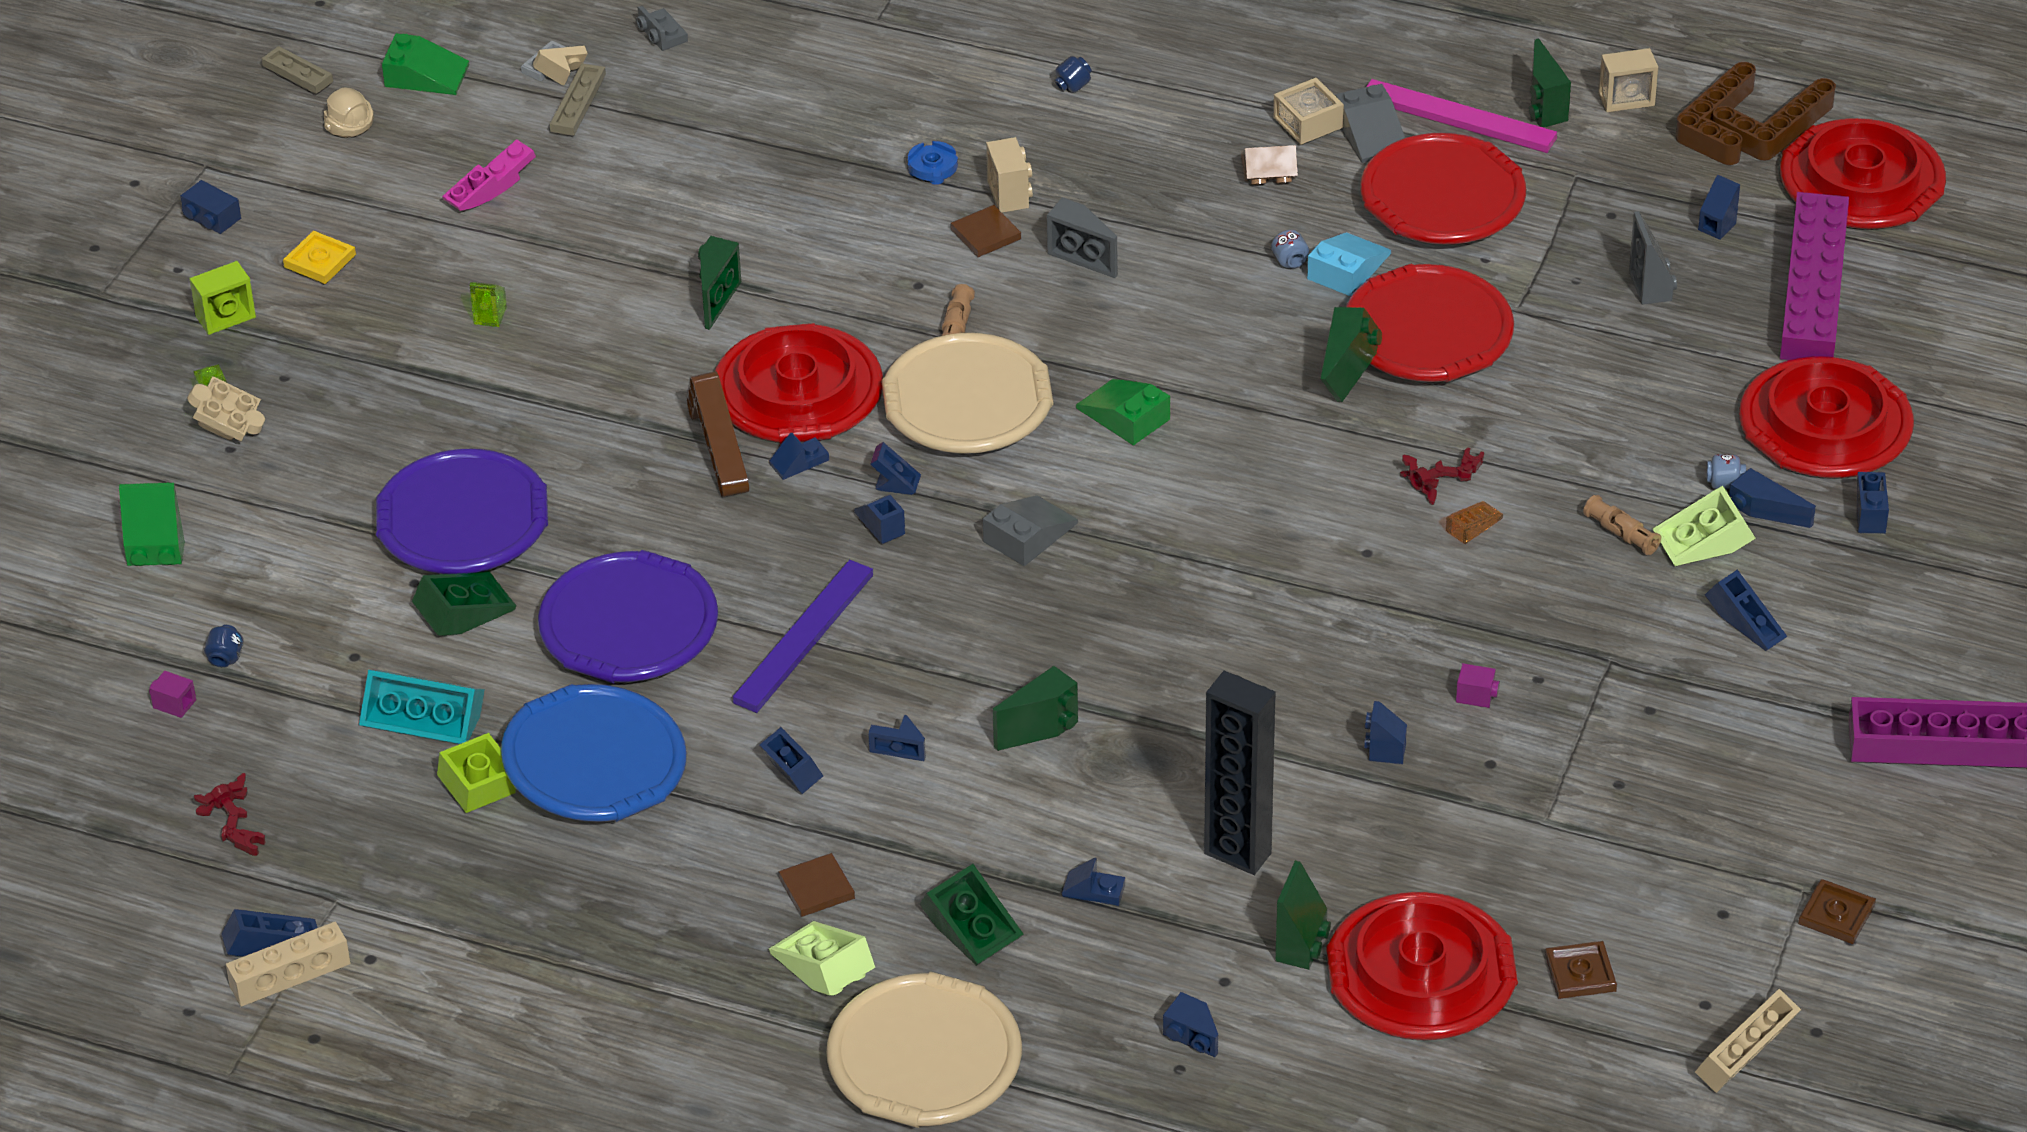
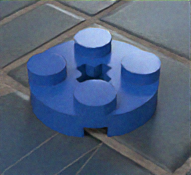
[908,141,958,185]

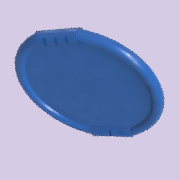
[501,684,687,822]

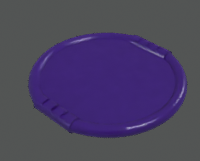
[376,448,548,574]
[538,550,718,683]

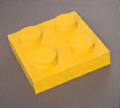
[283,230,356,284]

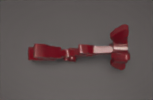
[1400,448,1484,505]
[194,773,266,856]

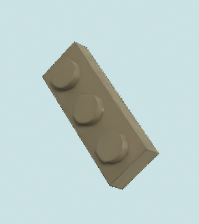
[262,46,333,94]

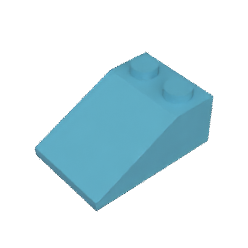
[1307,232,1391,296]

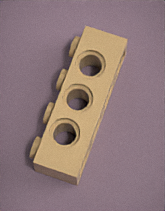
[226,921,350,1007]
[1695,989,1801,1093]

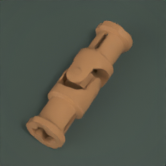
[941,284,975,336]
[1583,495,1661,555]

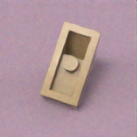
[533,46,588,85]

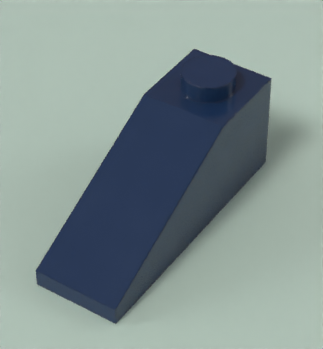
[1729,468,1816,528]
[1704,569,1787,651]
[221,909,317,956]

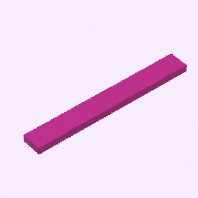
[1366,79,1557,153]

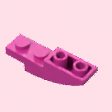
[442,139,536,211]

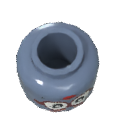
[1271,230,1309,268]
[1707,454,1746,489]

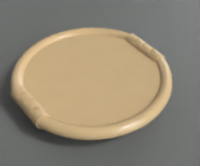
[882,333,1053,453]
[826,972,1022,1128]

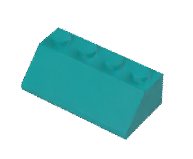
[359,670,485,744]

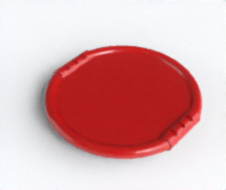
[1780,118,1946,229]
[1360,133,1527,244]
[1346,263,1514,382]
[715,323,883,444]
[1739,356,1914,478]
[1326,892,1518,1040]

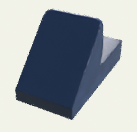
[769,433,829,480]
[870,442,921,495]
[869,715,926,762]
[1062,857,1125,906]

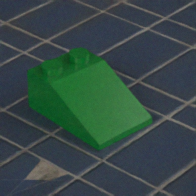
[382,33,470,95]
[1076,379,1170,446]
[119,483,185,566]

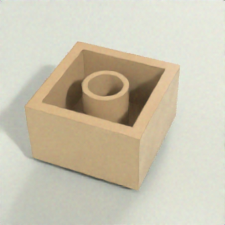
[986,137,1033,212]

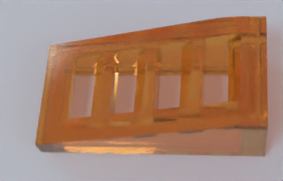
[1446,501,1503,544]

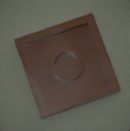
[951,205,1021,257]
[778,853,855,917]
[1798,879,1876,944]
[1545,941,1617,999]

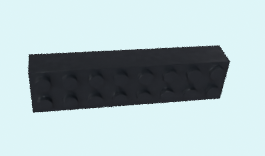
[1204,670,1276,876]

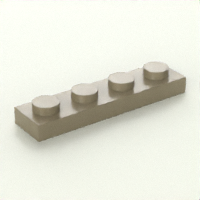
[550,63,606,136]

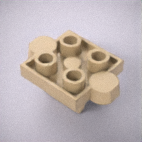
[187,376,265,441]

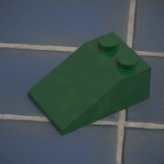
[1529,38,1571,128]
[698,235,742,330]
[1321,307,1382,402]
[412,572,517,636]
[993,666,1078,751]
[1275,860,1331,970]
[920,864,1024,966]

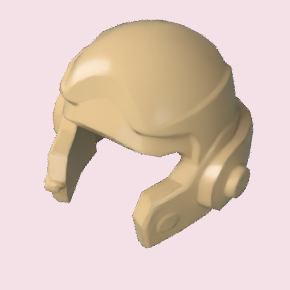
[323,87,374,138]

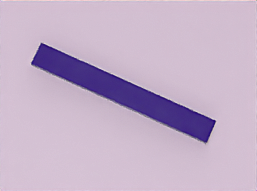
[733,559,873,713]

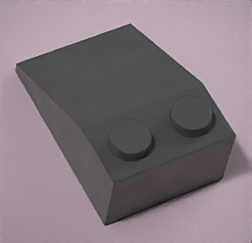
[1335,84,1405,163]
[1047,197,1118,278]
[1629,211,1677,305]
[983,495,1078,567]

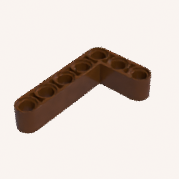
[1676,62,1756,165]
[1712,78,1836,161]
[687,371,749,498]

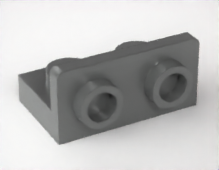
[636,6,688,51]

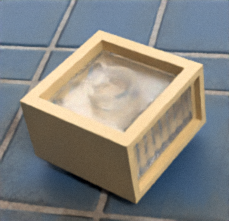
[1599,48,1658,112]
[1274,78,1344,144]

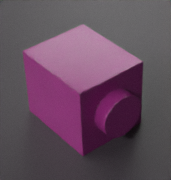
[1456,663,1500,708]
[149,670,196,718]

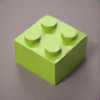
[189,261,256,335]
[437,733,516,813]

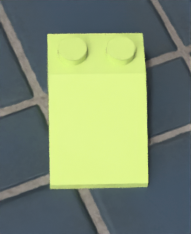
[1653,486,1756,566]
[769,921,875,995]

